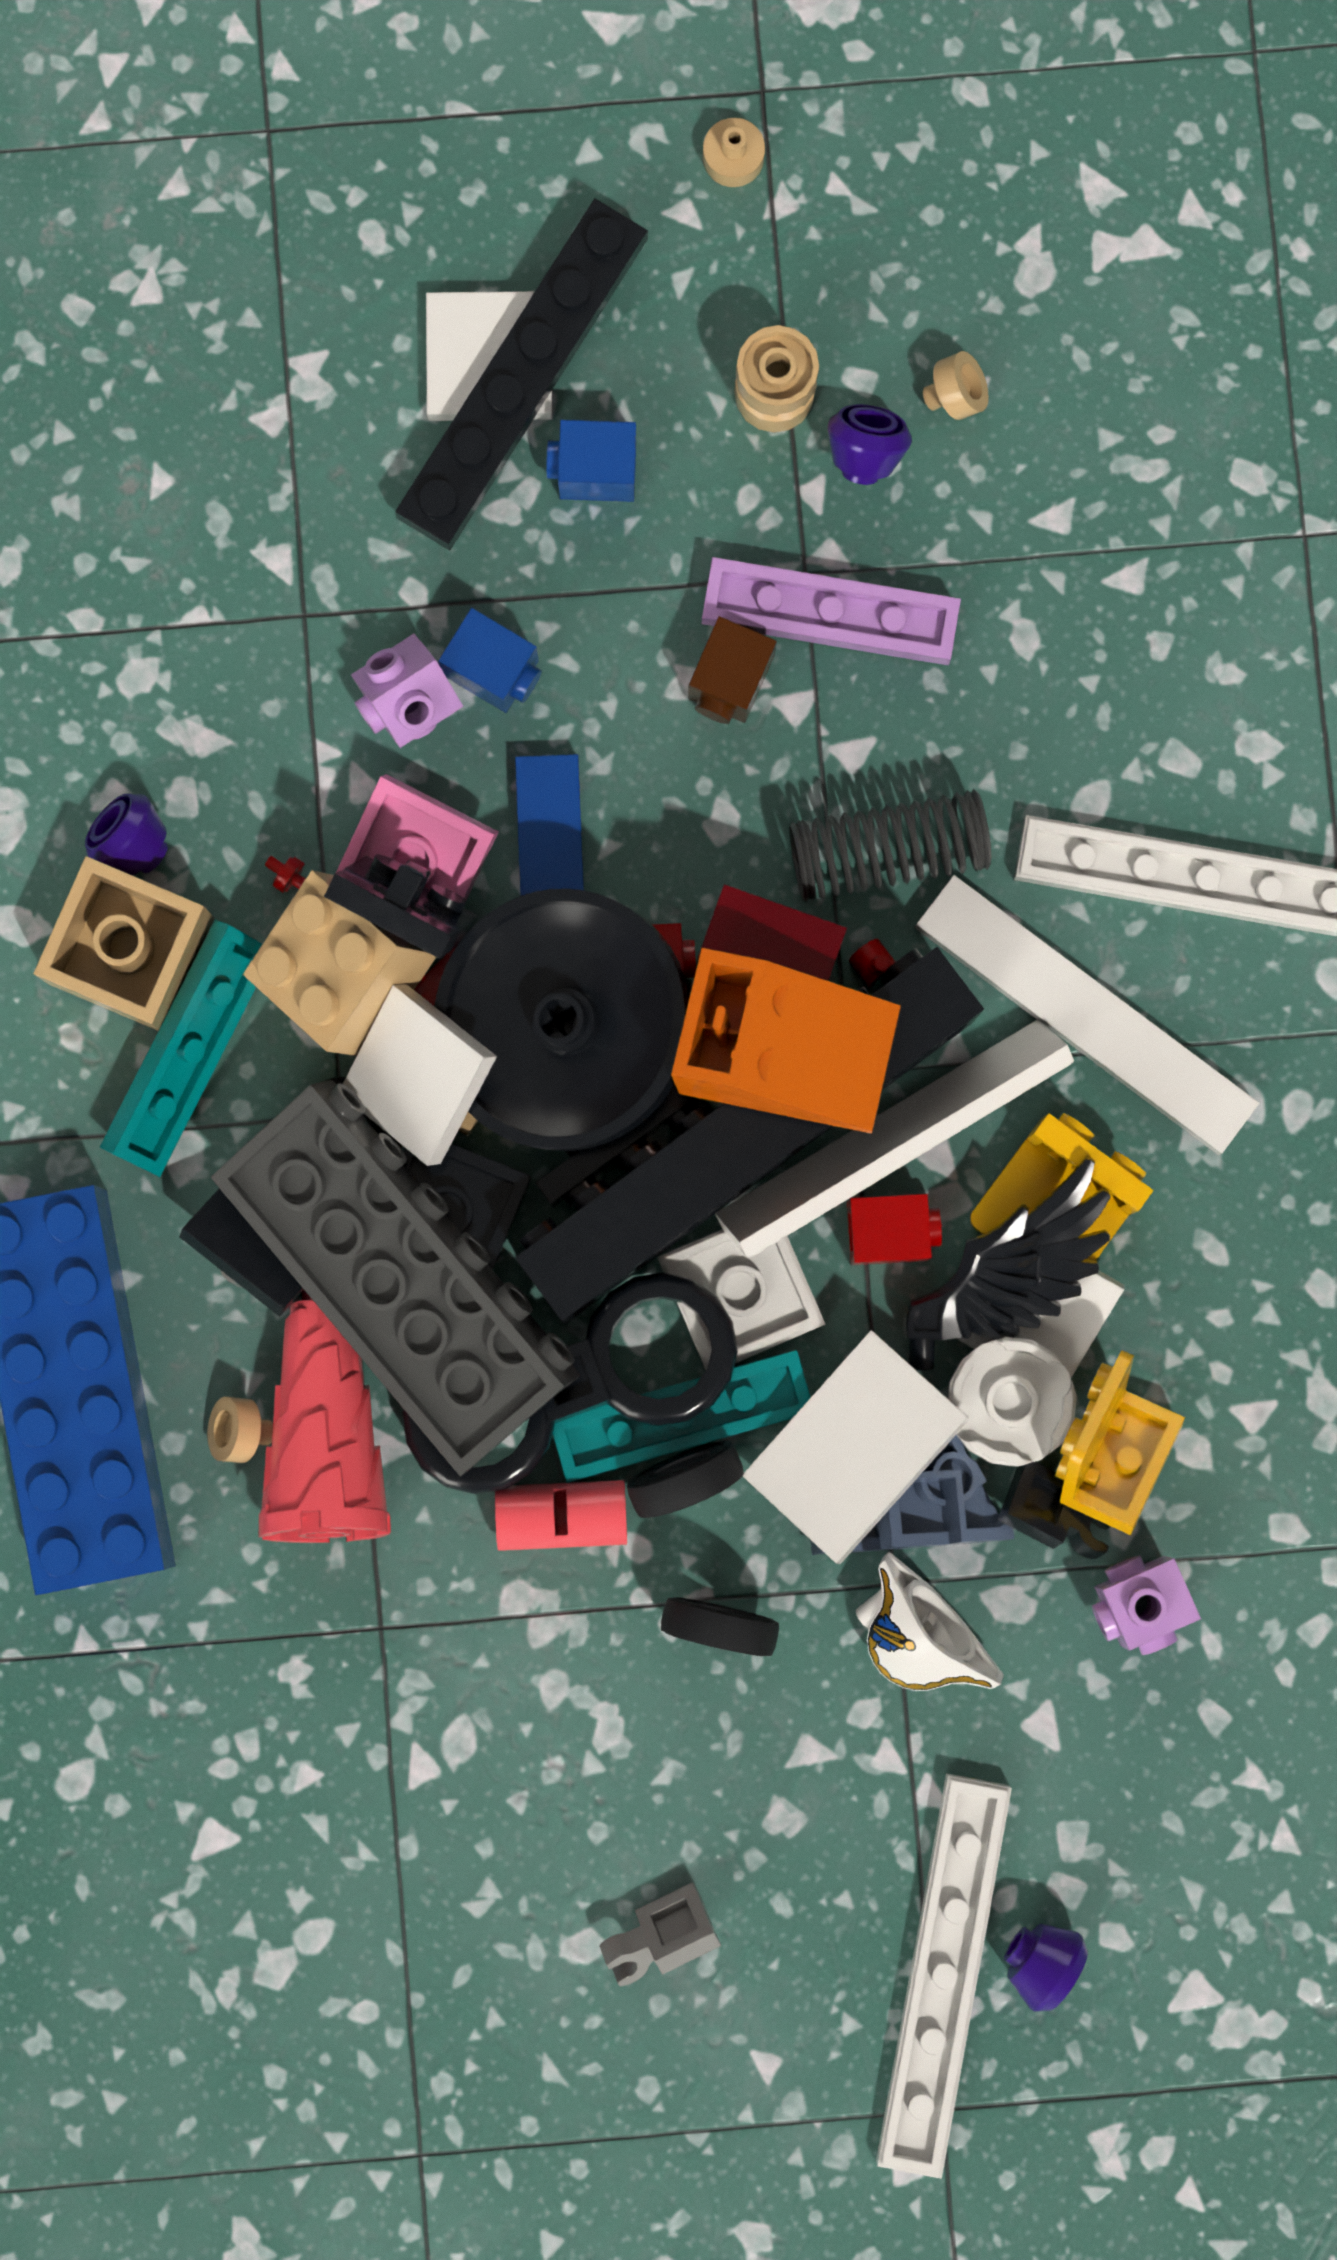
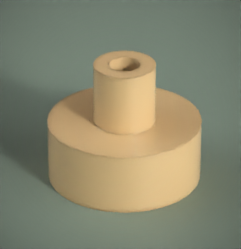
[703,118,765,187]
[923,351,989,420]
[207,1397,273,1463]

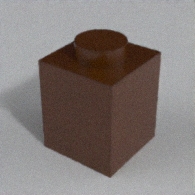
[688,616,777,724]

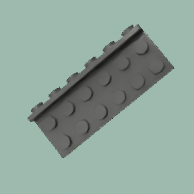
[211,1080,580,1476]

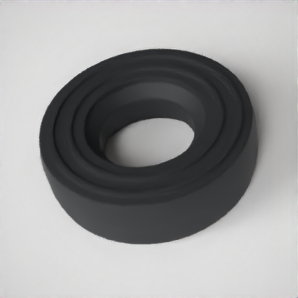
[627,1441,744,1518]
[661,1597,779,1656]

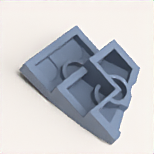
[811,1435,1014,1555]

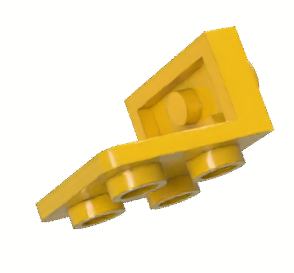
[970,1113,1154,1261]
[1055,1350,1185,1535]

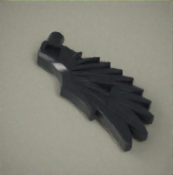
[906,1156,1111,1370]

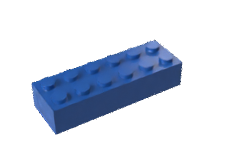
[0,1185,176,1596]

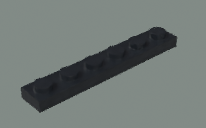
[395,198,648,551]

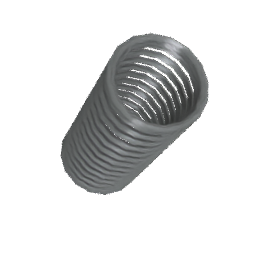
[789,789,992,903]

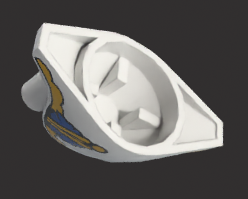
[856,1552,1004,1691]

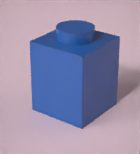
[547,420,636,502]
[438,608,542,713]

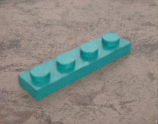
[99,919,262,1177]
[553,1350,811,1483]

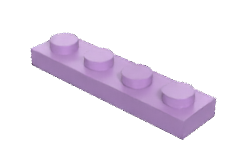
[702,557,961,666]

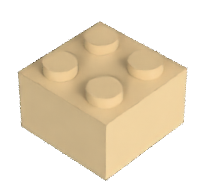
[33,856,214,1031]
[243,870,436,1056]

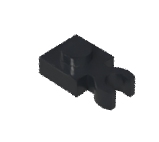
[998,1462,1111,1559]

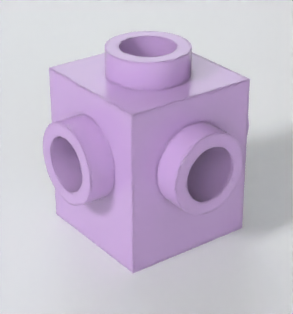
[351,633,463,748]
[1091,1555,1201,1655]

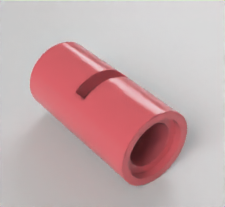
[495,1480,627,1551]

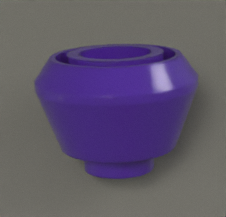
[827,404,912,485]
[85,793,168,875]
[1004,1923,1088,2011]

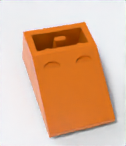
[671,948,901,1134]

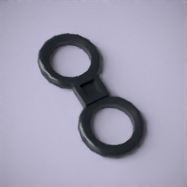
[402,1272,738,1494]

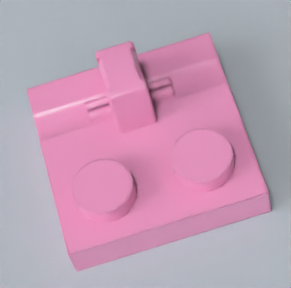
[336,774,499,900]

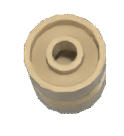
[734,325,819,433]

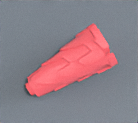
[258,1290,391,1543]

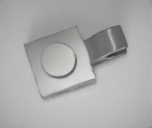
[599,1882,721,1986]

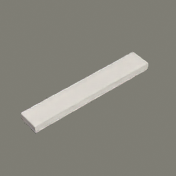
[1014,815,1337,936]
[915,875,1260,1155]
[715,1019,1074,1259]
[876,1773,1012,2179]

